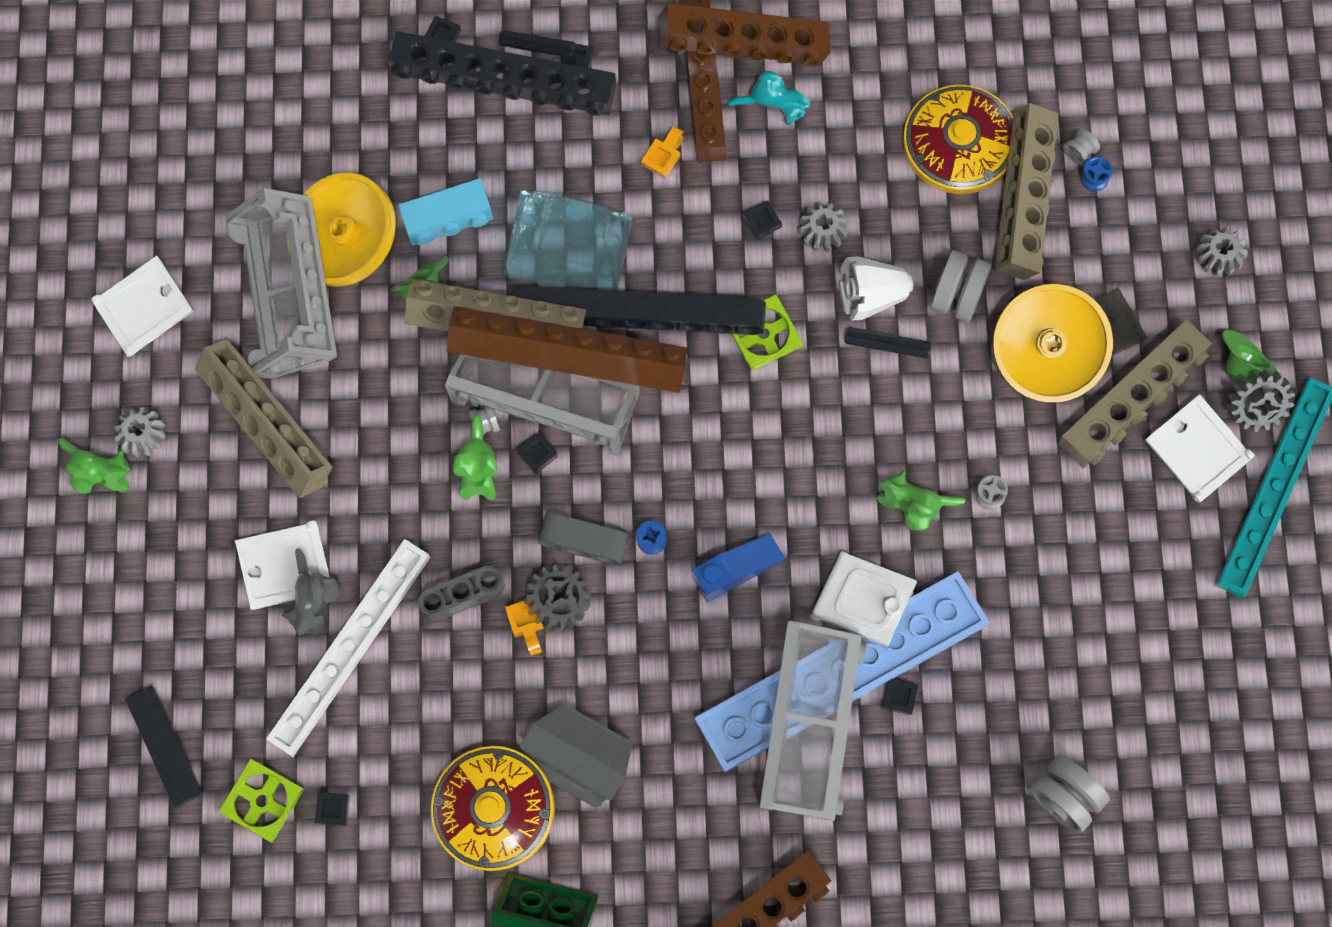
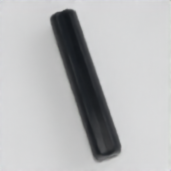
[498,30,576,57]
[845,327,932,359]

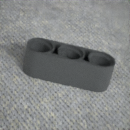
[538,513,629,565]
[418,566,505,621]

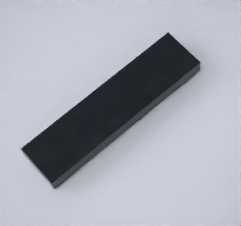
[125,685,204,808]

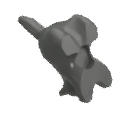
[282,548,339,636]

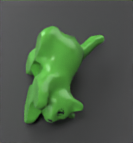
[453,414,497,500]
[58,437,131,494]
[877,470,966,531]

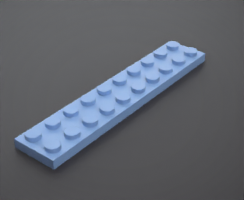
[695,571,990,773]

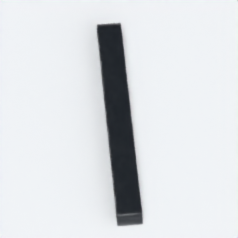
[509,286,766,335]

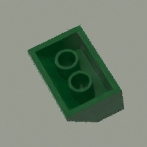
[491,873,599,927]

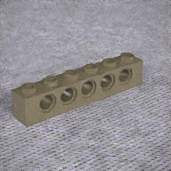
[995,103,1059,280]
[405,279,586,332]
[1058,319,1213,469]
[195,339,333,498]

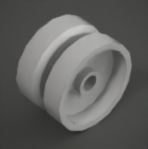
[931,250,992,324]
[1028,755,1110,834]

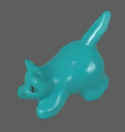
[727,71,811,126]

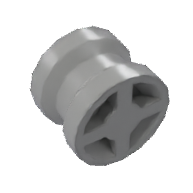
[1063,129,1100,165]
[469,406,500,436]
[976,475,1008,510]

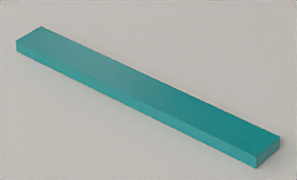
[1216,377,1332,599]

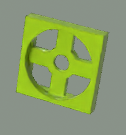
[731,295,803,372]
[218,759,304,843]

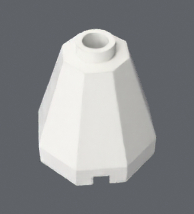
[839,256,913,321]

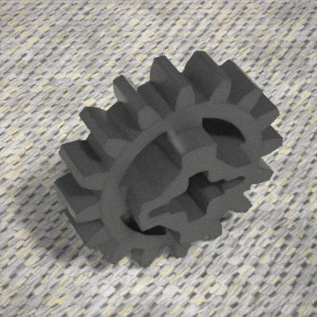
[1228,369,1295,432]
[524,565,591,631]

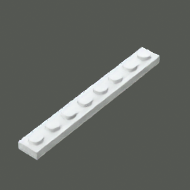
[266,539,431,757]

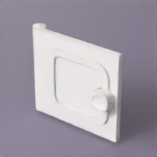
[91,256,194,357]
[1145,394,1254,503]
[235,521,330,610]
[810,551,917,647]

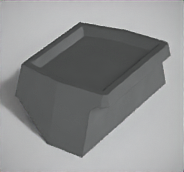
[520,703,633,808]

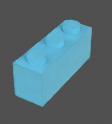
[398,178,493,246]

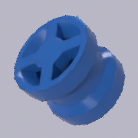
[1081,156,1113,192]
[636,521,667,555]

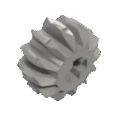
[799,202,848,253]
[1196,226,1248,277]
[114,407,166,458]

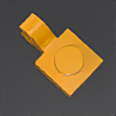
[641,126,684,179]
[505,601,544,656]

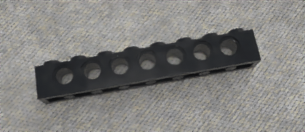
[388,31,617,116]

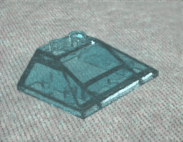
[504,190,633,291]

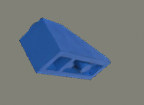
[692,534,785,603]

